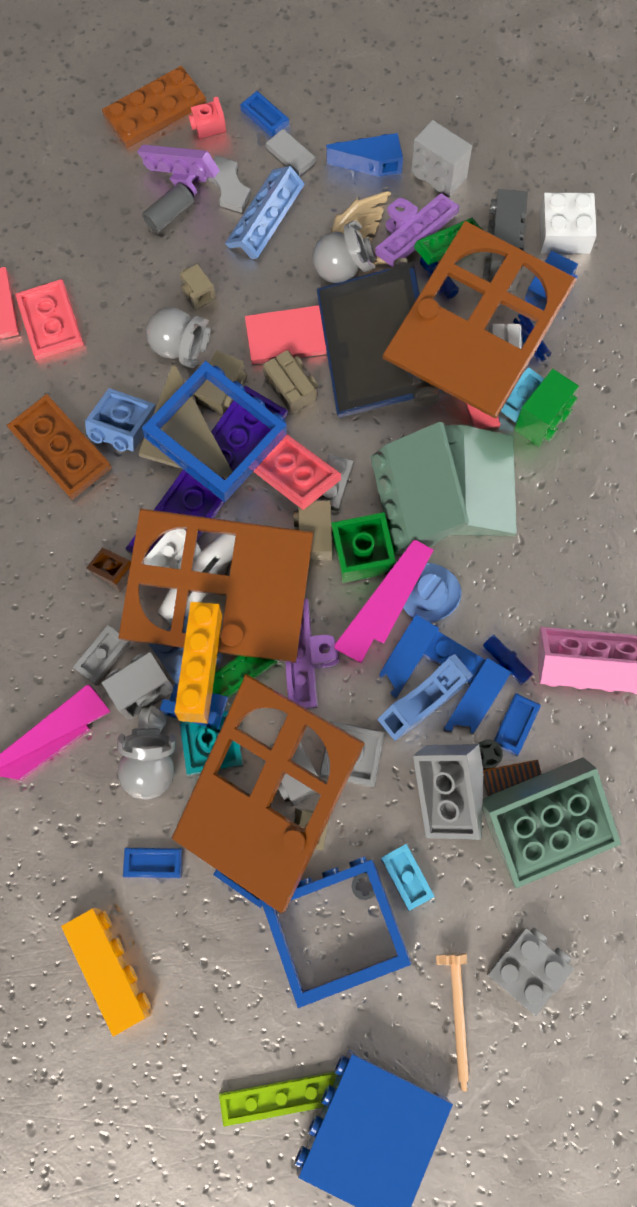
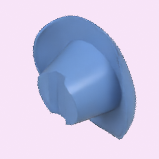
[403,563,462,622]

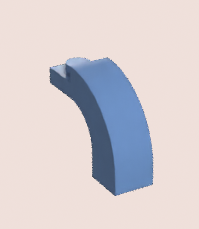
[377,654,473,741]

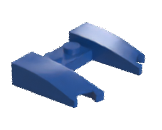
[379,614,512,734]

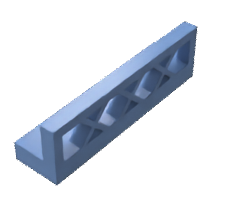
[225,166,305,259]

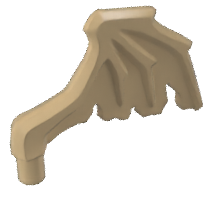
[330,191,391,266]

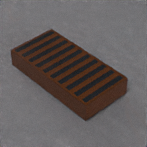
[483,760,542,796]

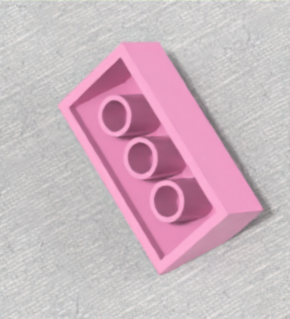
[538,627,637,694]

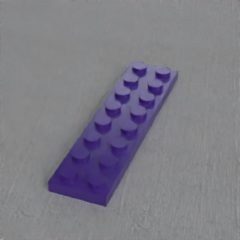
[125,385,288,556]

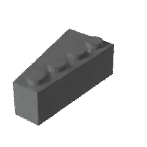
[483,189,528,292]

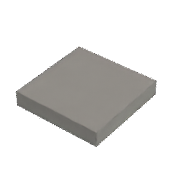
[319,721,385,788]

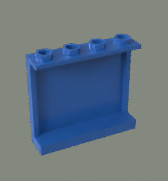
[294,1049,453,1207]

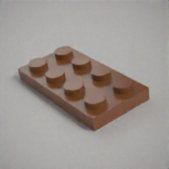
[102,65,207,148]
[6,394,112,500]

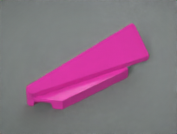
[334,540,433,663]
[0,684,111,781]

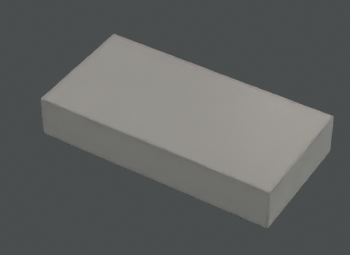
[266,129,316,177]

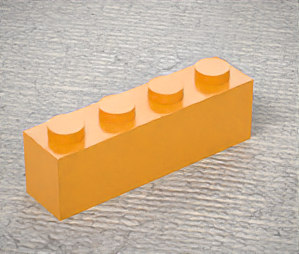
[175,602,222,724]
[61,908,151,1037]

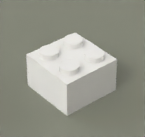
[539,193,597,254]

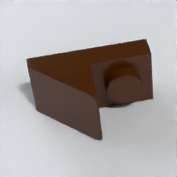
[86,547,131,592]

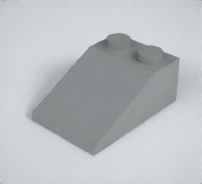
[413,744,483,840]

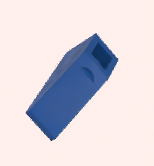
[326,133,403,177]

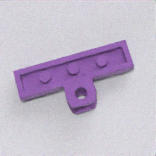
[137,145,220,197]
[375,193,460,268]
[285,599,340,709]

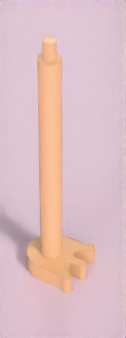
[436,953,469,1091]

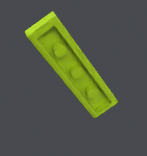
[219,1070,338,1127]

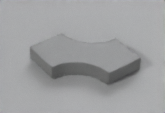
[207,155,251,213]

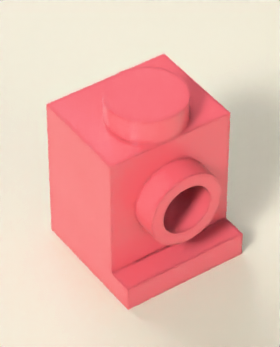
[188,97,226,139]

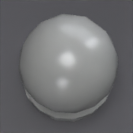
[312,220,376,283]
[146,307,211,368]
[117,728,176,800]

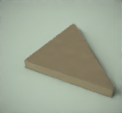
[139,365,232,480]

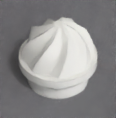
[138,706,167,731]

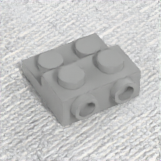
[487,927,574,1016]

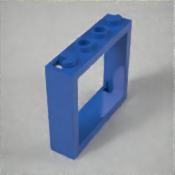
[142,361,287,503]
[261,856,412,1008]

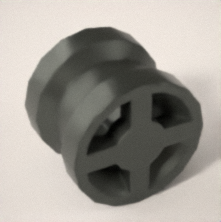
[479,739,503,770]

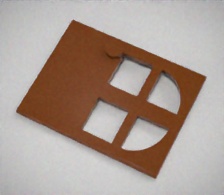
[383,221,577,418]
[118,508,313,663]
[172,675,365,913]

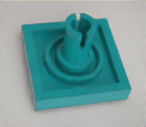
[179,711,243,776]

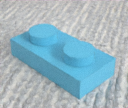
[501,367,544,422]
[381,844,435,911]

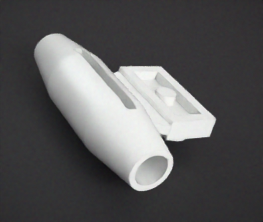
[143,529,235,626]

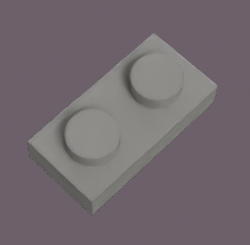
[315,454,354,511]
[73,625,131,685]

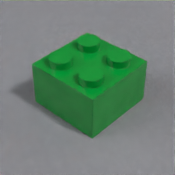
[514,369,579,447]
[331,512,396,583]

